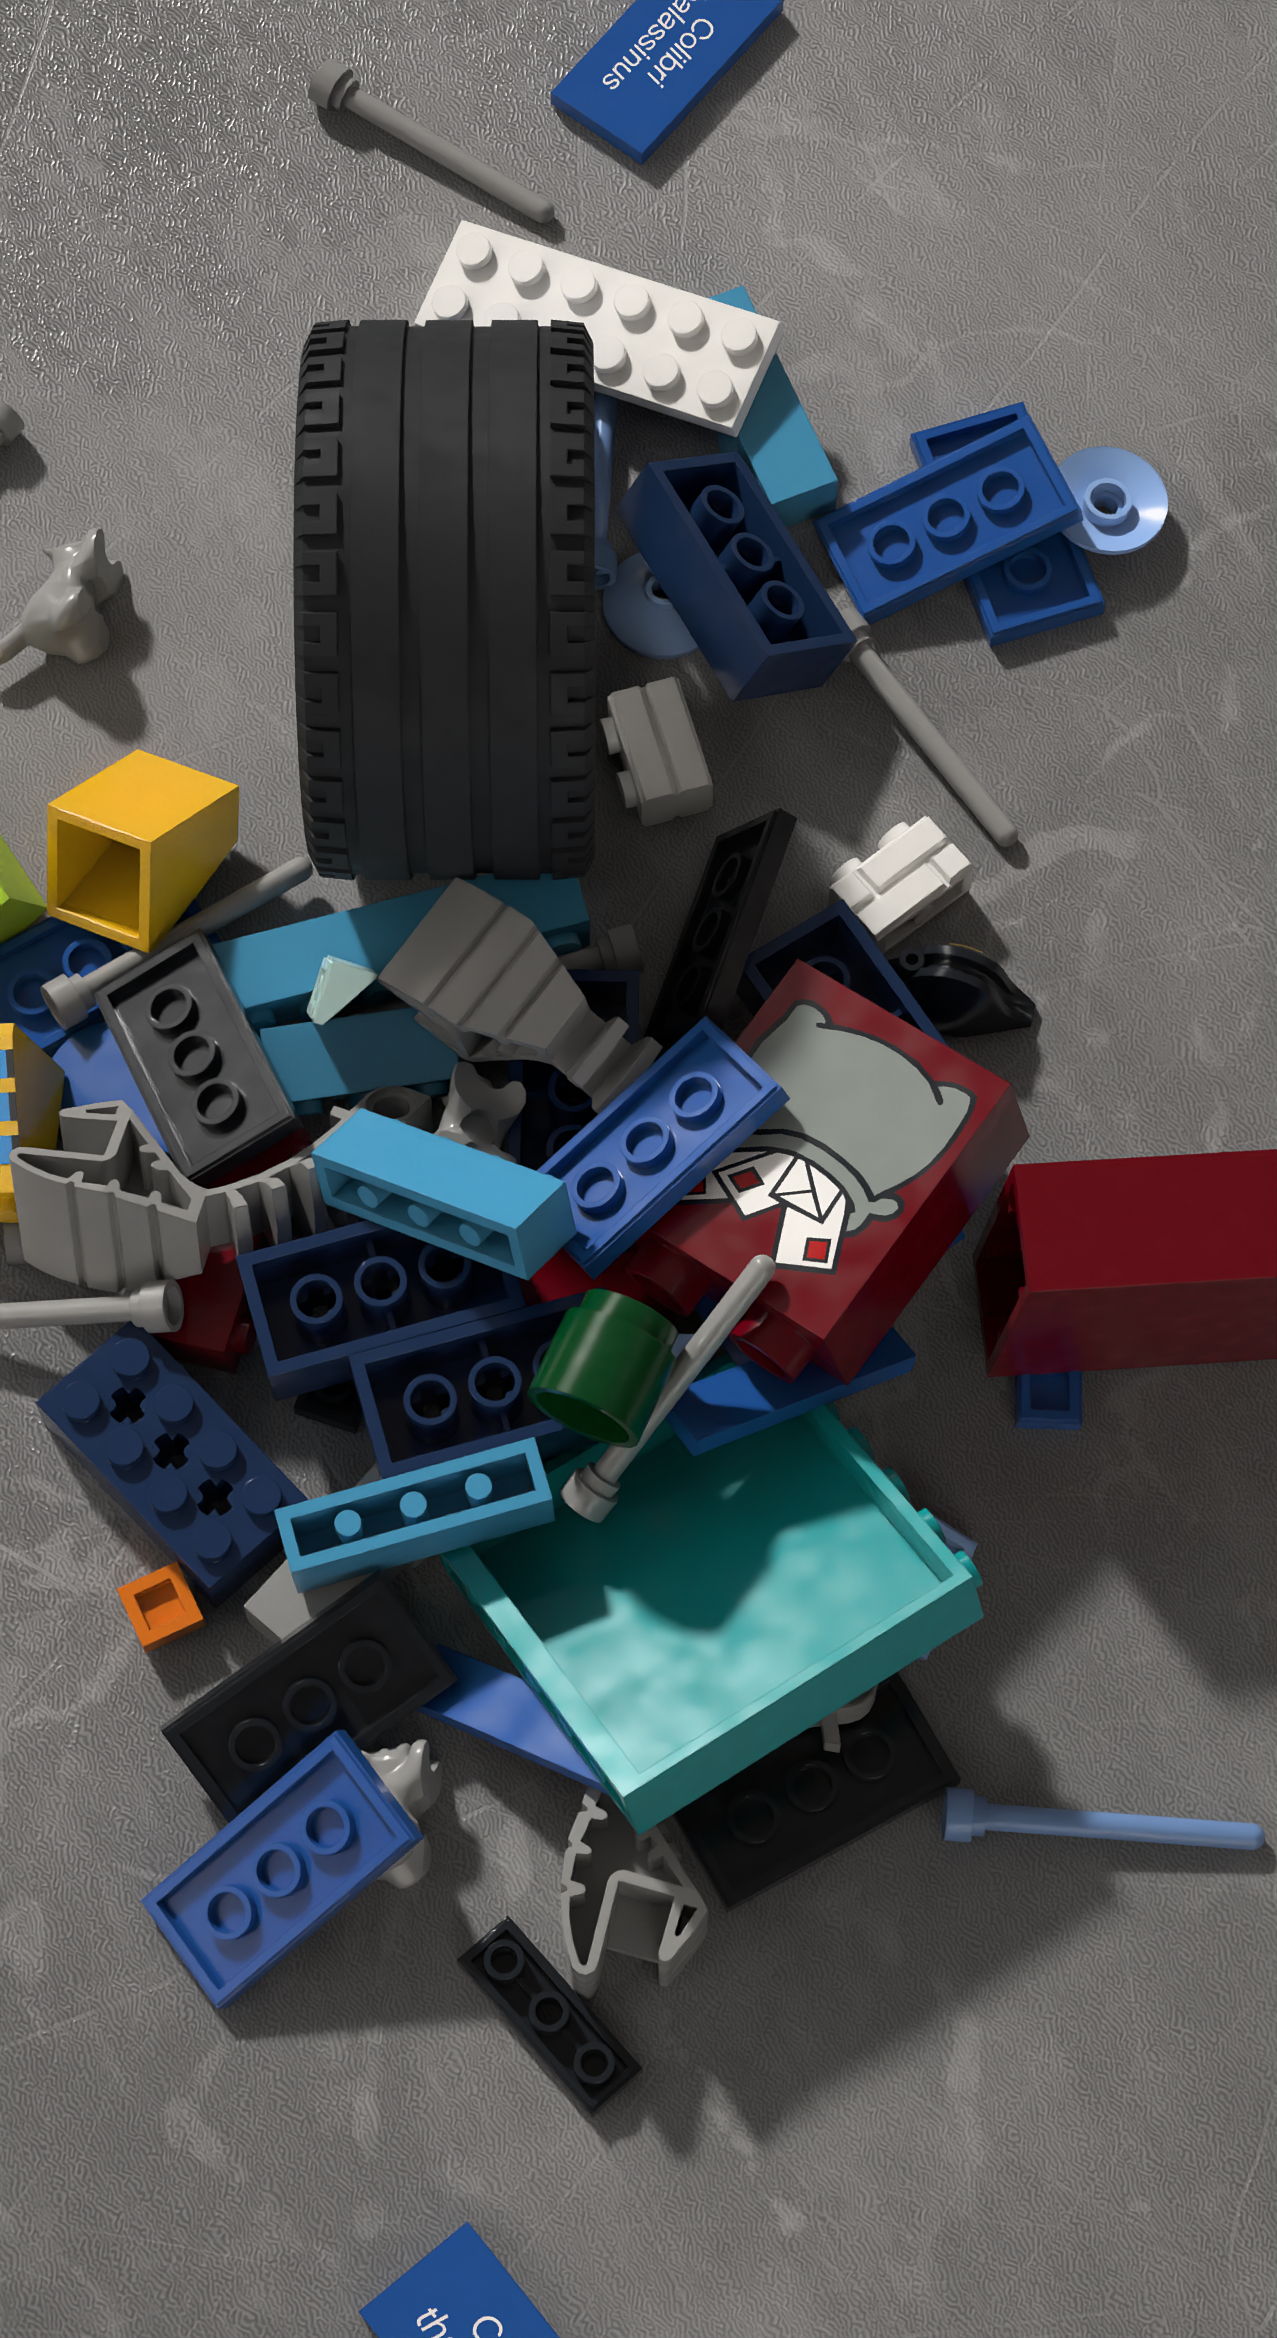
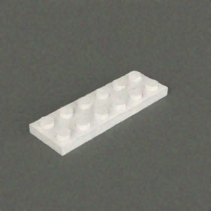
[414,220,784,438]

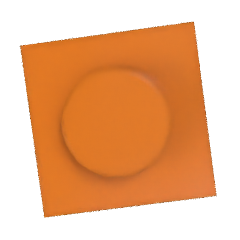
[116,1561,206,1654]

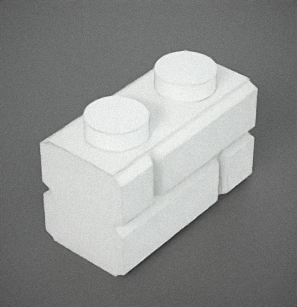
[599,677,713,827]
[827,816,973,955]

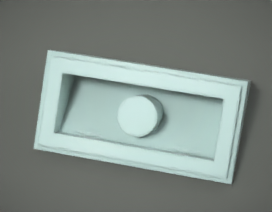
[306,955,378,1025]

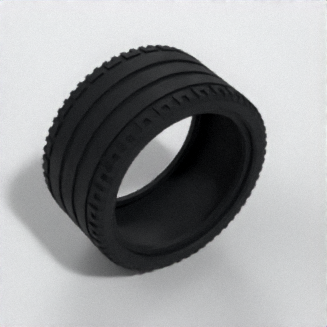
[293,319,595,880]

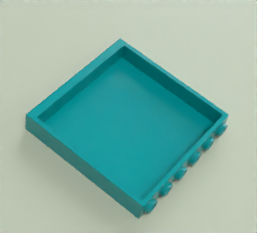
[438,1353,984,1835]

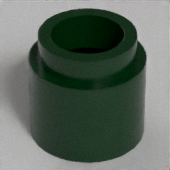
[527,1289,678,1448]

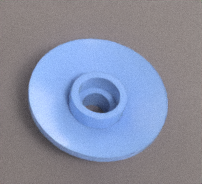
[1058,446,1168,555]
[603,552,699,659]

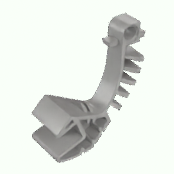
[376,877,663,1114]
[9,1086,433,1292]
[561,1684,878,2000]

